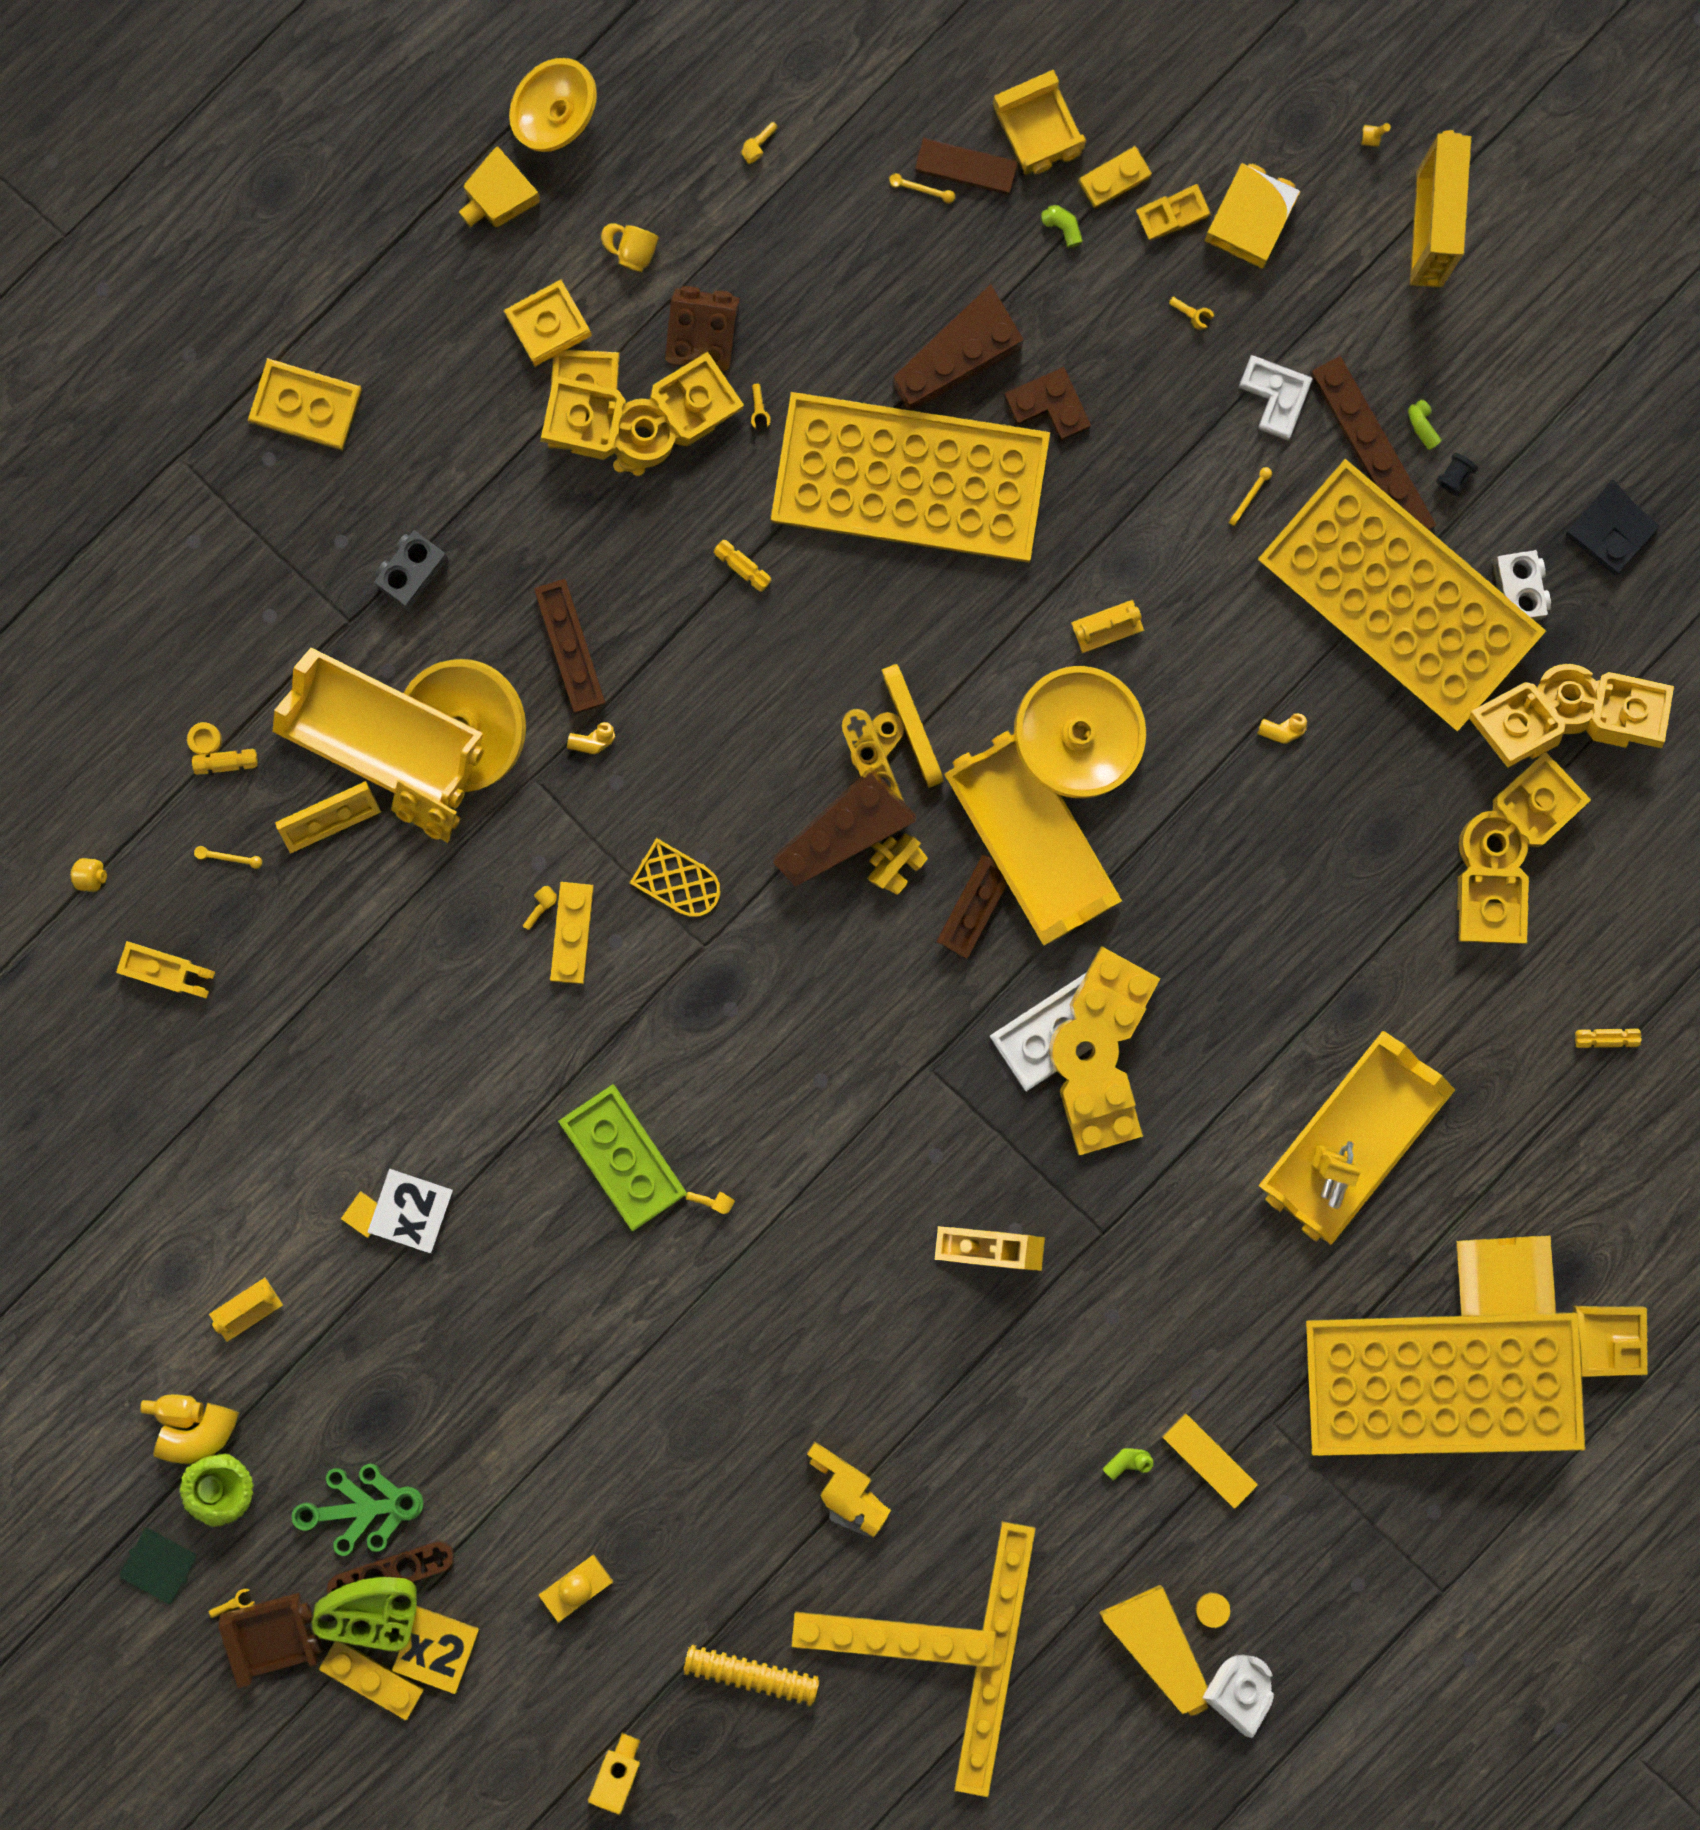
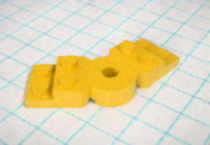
[540,352,744,468]
[1469,664,1674,767]
[1457,752,1591,944]
[1049,946,1160,1155]

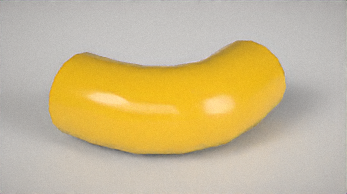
[153,1403,239,1464]

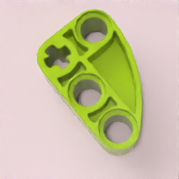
[312,1577,417,1651]

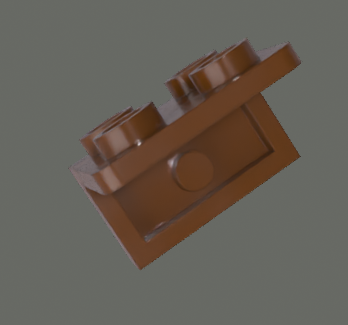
[665,286,740,371]

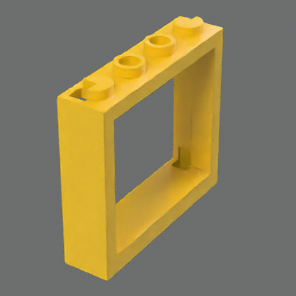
[1410,130,1471,288]

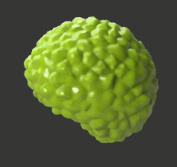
[179,1454,254,1527]

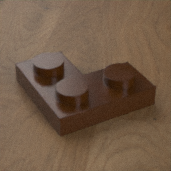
[1004,367,1091,441]

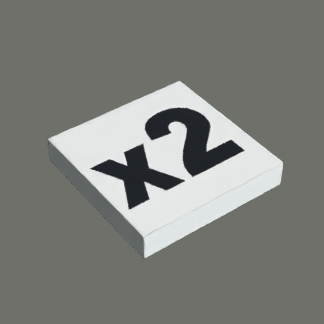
[368,1169,453,1253]

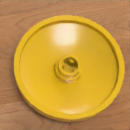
[403,659,526,792]
[1014,666,1146,798]

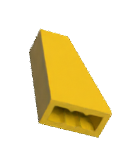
[1099,1585,1208,1716]

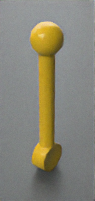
[889,174,955,203]
[1229,467,1272,526]
[194,846,262,869]

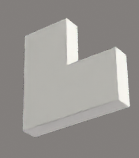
[1239,355,1312,440]

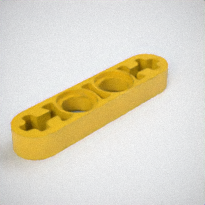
[881,664,944,788]
[842,709,904,831]

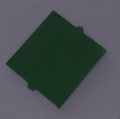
[119,1527,198,1604]

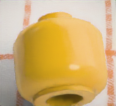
[70,858,107,892]

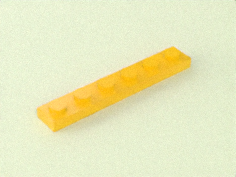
[792,1612,996,1667]

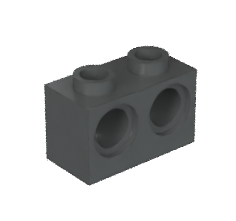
[374,530,448,611]

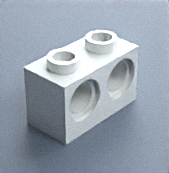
[1492,550,1551,621]

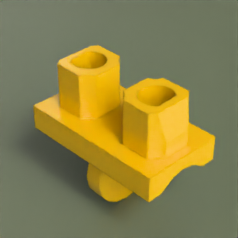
[867,833,928,895]

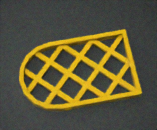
[630,838,720,917]

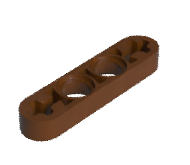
[327,1541,455,1594]

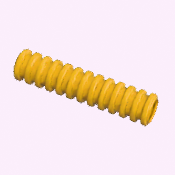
[683,1644,819,1706]

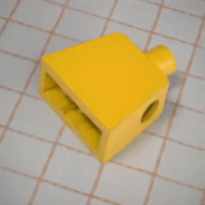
[458,146,540,227]
[588,1734,641,1815]

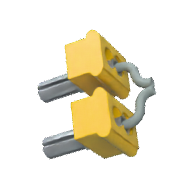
[1312,1141,1362,1209]

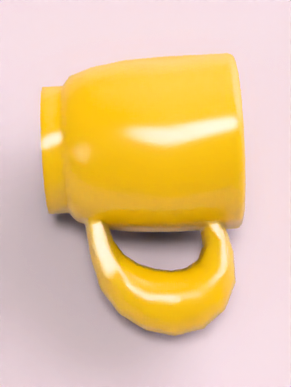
[601,223,659,272]

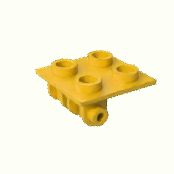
[391,779,461,843]

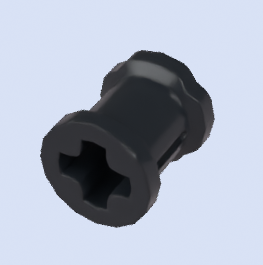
[1436,452,1478,496]

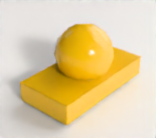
[539,1554,613,1622]

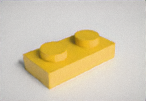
[1079,146,1152,209]

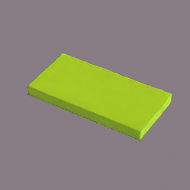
[558,1084,687,1232]

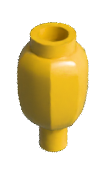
[141,1394,204,1428]

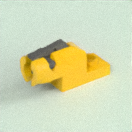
[807,1442,891,1537]

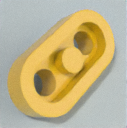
[851,712,904,769]

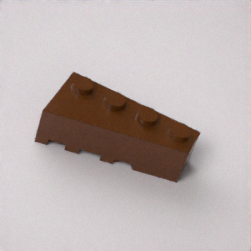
[893,284,1024,411]

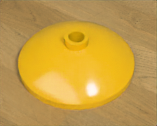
[510,58,597,152]

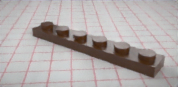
[1310,356,1436,530]

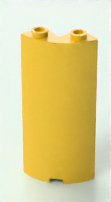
[273,648,484,809]
[944,731,1122,946]
[1259,1031,1455,1245]
[1456,1236,1556,1316]

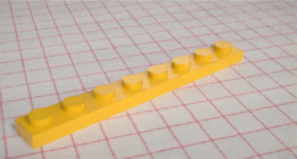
[954,1521,1036,1797]

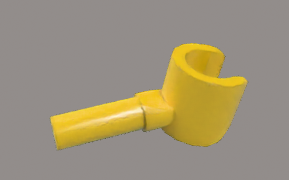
[742,122,778,164]
[1361,123,1391,147]
[1169,297,1214,330]
[751,384,770,429]
[523,886,557,930]
[686,1192,735,1214]
[209,1589,255,1618]

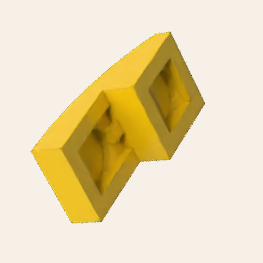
[1136,184,1211,240]

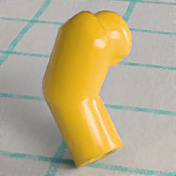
[1257,713,1307,744]
[567,722,615,754]

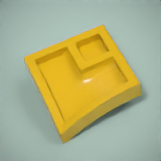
[1573,1306,1648,1377]

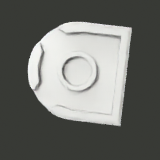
[1202,1655,1274,1738]

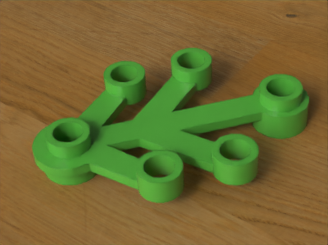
[292,1463,424,1556]

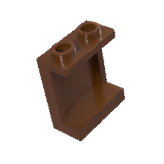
[218,1593,322,1688]

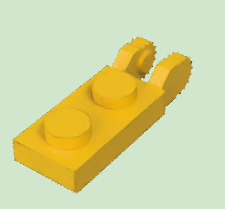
[116,941,215,999]

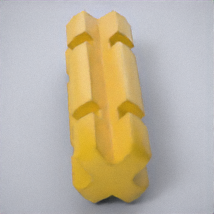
[714,540,771,592]
[192,749,258,775]
[1575,1029,1641,1048]

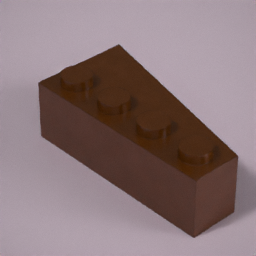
[773,767,916,886]

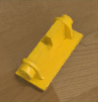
[1071,600,1144,653]
[209,1277,283,1342]

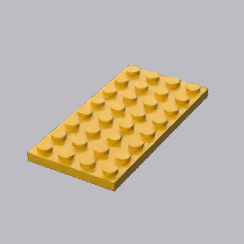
[771,392,1050,563]
[1258,459,1546,731]
[1306,1313,1585,1455]

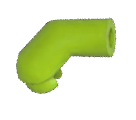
[1041,205,1083,248]
[1408,400,1441,450]
[1102,1448,1153,1481]

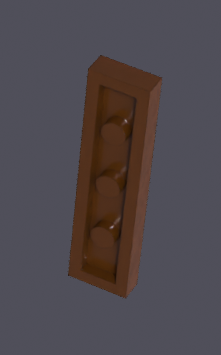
[534,579,606,714]

